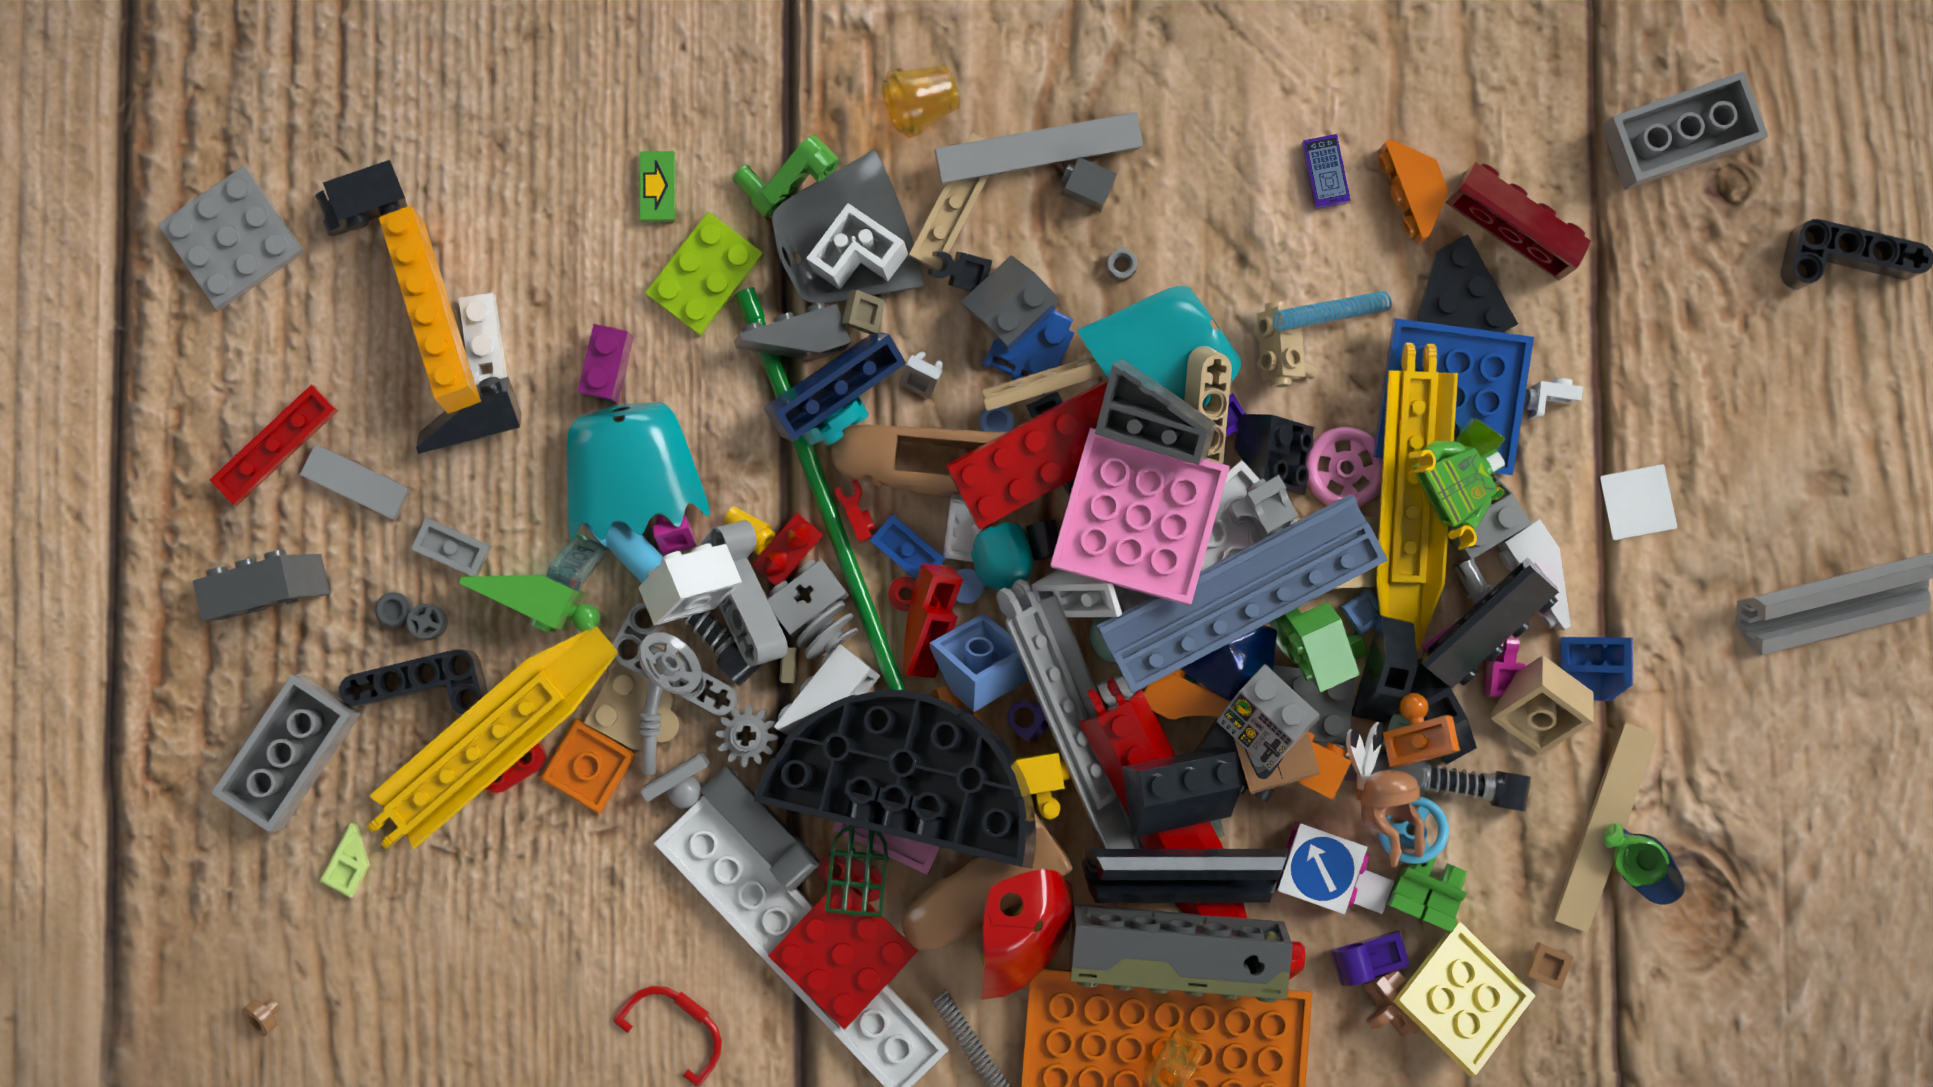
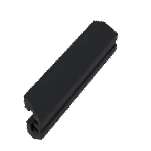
[1082,849,1289,903]

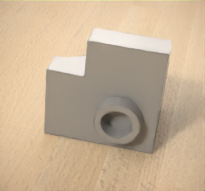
[1226,475,1299,538]

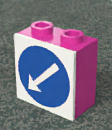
[1275,821,1369,914]

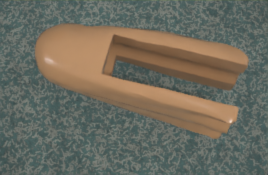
[831,424,1005,498]
[901,810,1073,950]

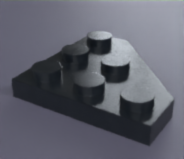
[1417,234,1518,333]

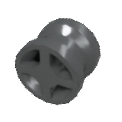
[407,604,448,639]

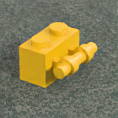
[1016,751,1070,819]

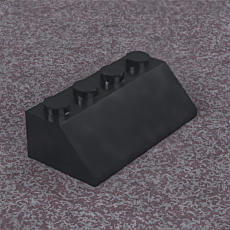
[1422,557,1559,688]

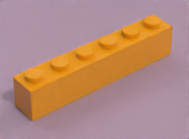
[379,205,481,414]

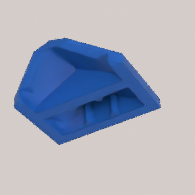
[1561,637,1633,701]

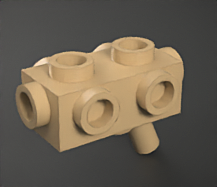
[1254,301,1318,388]

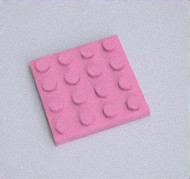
[1050,428,1230,606]

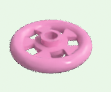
[1305,427,1383,507]

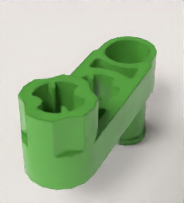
[732,135,840,219]

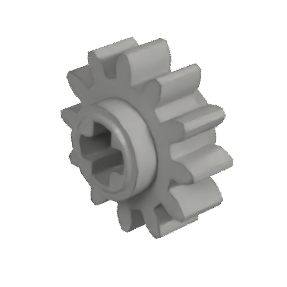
[715,704,779,767]

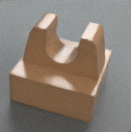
[1525,942,1574,990]

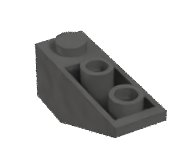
[734,302,851,361]

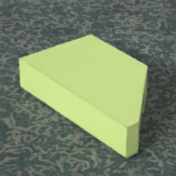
[319,823,370,898]

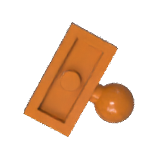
[1383,693,1460,768]

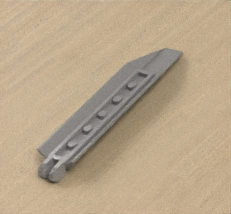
[996,579,1141,849]

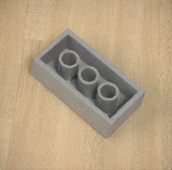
[1601,71,1768,190]
[211,674,361,833]

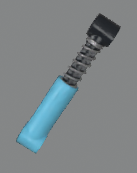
[584,521,764,686]

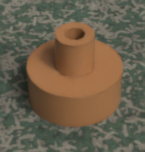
[241,998,281,1036]

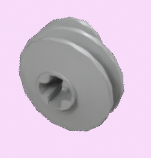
[796,602,859,659]

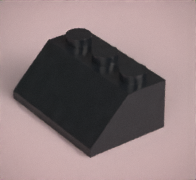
[1122,747,1242,838]

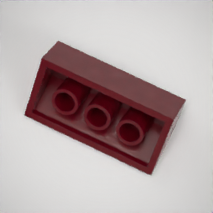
[1445,162,1591,281]

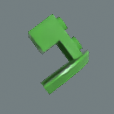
[1269,602,1368,692]

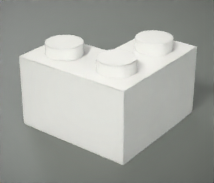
[806,203,908,290]

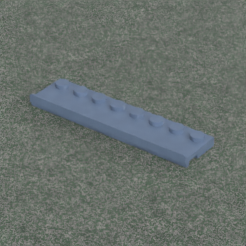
[1096,494,1388,693]

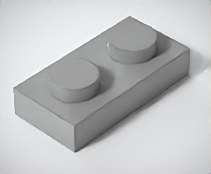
[411,518,492,576]

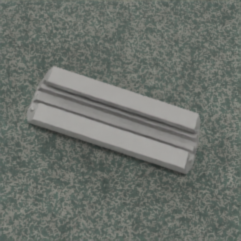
[1735,552,1933,655]

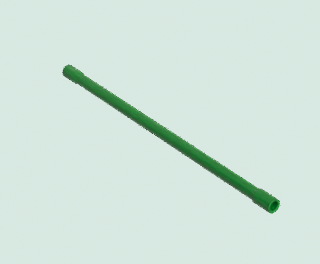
[735,287,906,690]

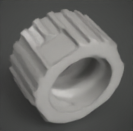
[1106,248,1138,281]

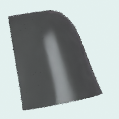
[772,149,924,303]

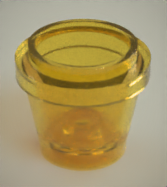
[882,65,960,138]

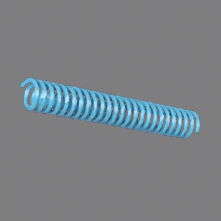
[1273,291,1392,332]

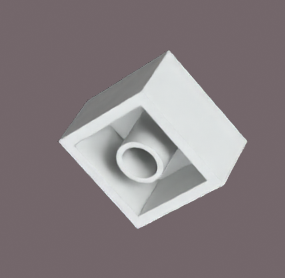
[638,544,742,626]

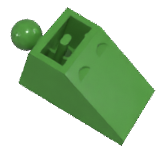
[459,575,600,633]

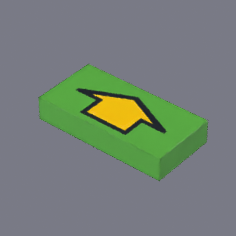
[640,151,676,222]

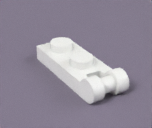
[458,293,507,385]

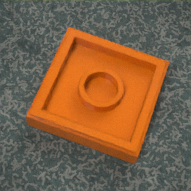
[540,718,637,814]

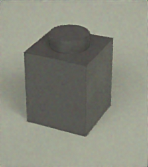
[1061,157,1117,212]

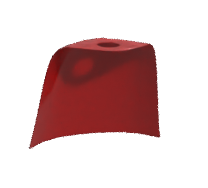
[981,869,1074,1000]

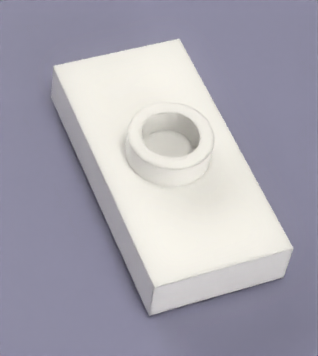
[943,493,982,562]

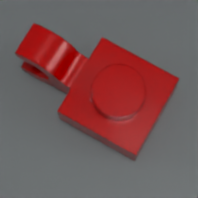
[835,480,876,544]

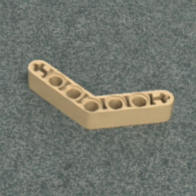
[1184,346,1232,464]

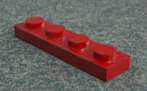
[209,384,339,506]

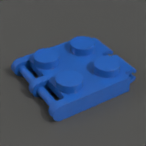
[982,310,1074,396]

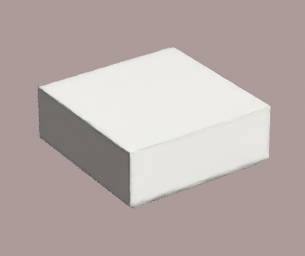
[1354,870,1394,914]

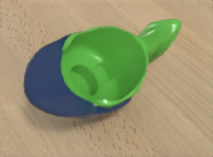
[1603,823,1685,905]

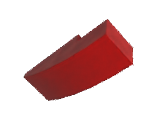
[903,563,963,678]

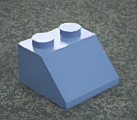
[930,613,1028,712]

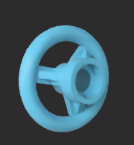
[1377,796,1449,864]

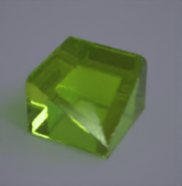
[1455,418,1506,456]

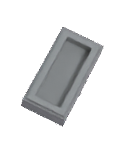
[641,752,710,809]

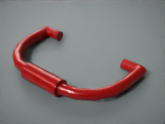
[613,986,722,1087]

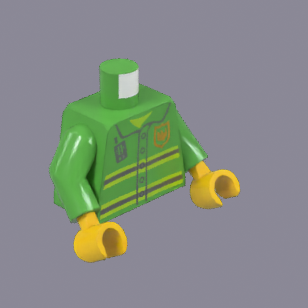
[1409,441,1505,550]

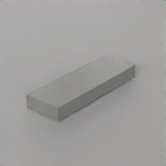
[300,444,411,520]

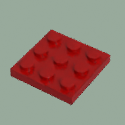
[768,877,918,1030]

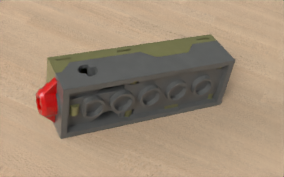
[1069,904,1306,1003]

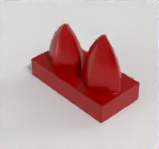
[752,513,824,586]

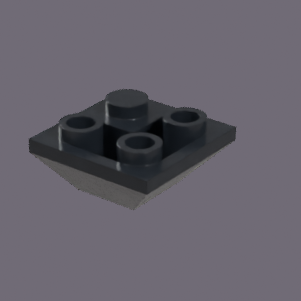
[1234,414,1314,495]

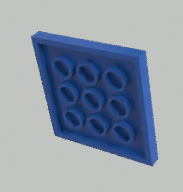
[1373,318,1534,475]

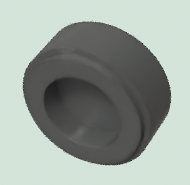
[375,592,413,627]

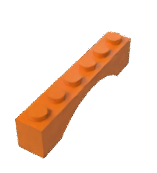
[1144,669,1352,800]

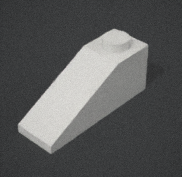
[1031,569,1122,617]

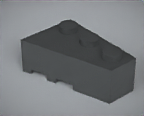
[1095,358,1216,465]
[193,550,330,621]

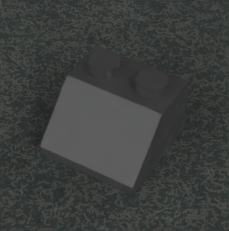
[961,255,1059,353]

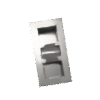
[767,559,850,638]

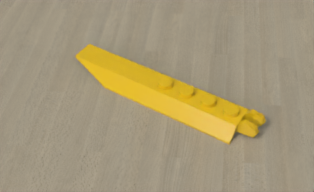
[1376,343,1458,651]
[367,626,619,850]

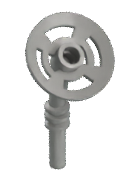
[638,632,702,775]

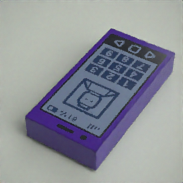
[1302,134,1351,210]

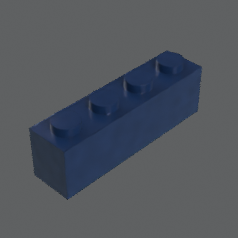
[763,331,906,441]

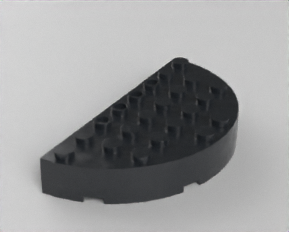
[754,690,1036,869]

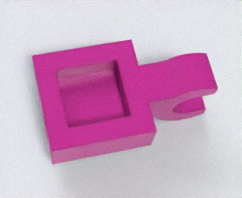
[1484,637,1525,697]

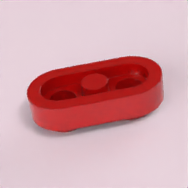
[485,742,547,793]
[818,854,886,902]

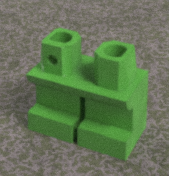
[1386,852,1467,933]

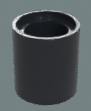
[1026,519,1059,561]

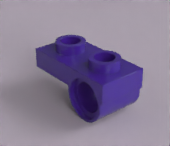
[1008,701,1049,742]
[1330,931,1410,986]

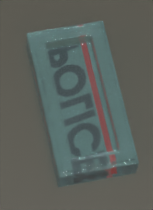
[546,533,608,591]

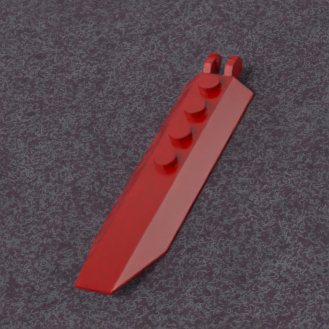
[1079,678,1248,918]

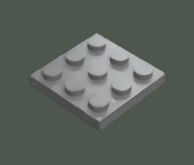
[158,166,305,310]

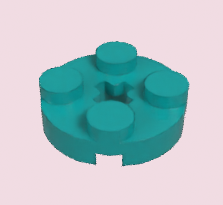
[802,396,869,445]

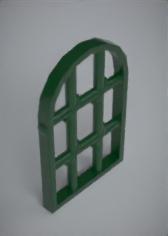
[825,825,889,918]

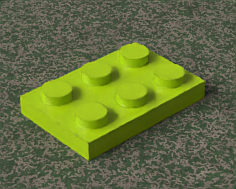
[645,211,764,336]

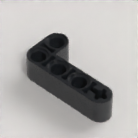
[1781,219,1933,289]
[339,649,488,715]

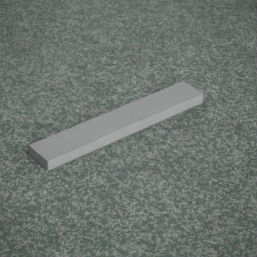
[934,112,1143,184]

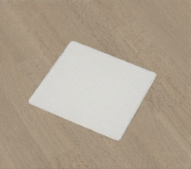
[1600,464,1677,540]

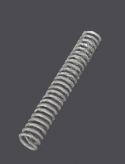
[932,989,1009,1087]

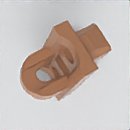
[1362,970,1421,1036]

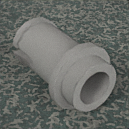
[1453,559,1492,604]

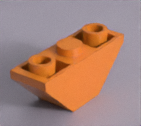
[1378,139,1449,245]

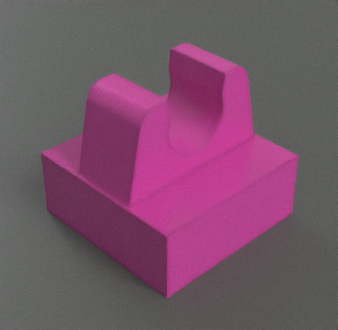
[652,515,696,555]

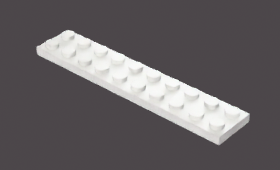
[654,796,949,1087]

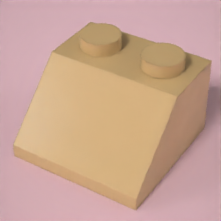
[1490,655,1594,755]

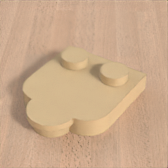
[584,662,680,750]

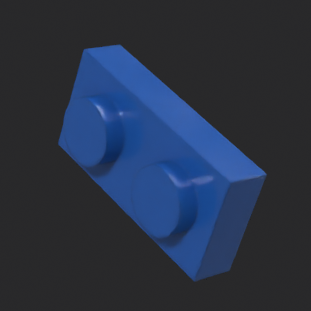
[870,514,946,580]

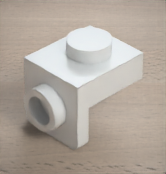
[1525,378,1583,420]

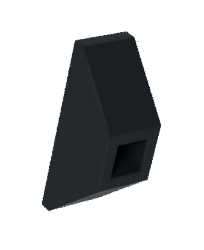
[1352,615,1418,723]
[1410,657,1477,765]

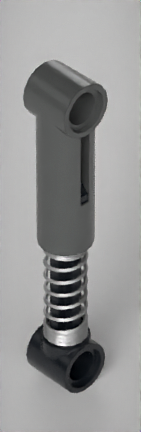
[1312,740,1531,811]

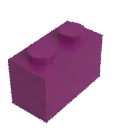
[577,324,634,404]

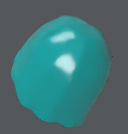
[971,522,1034,592]

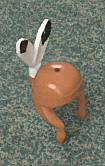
[1346,722,1426,868]

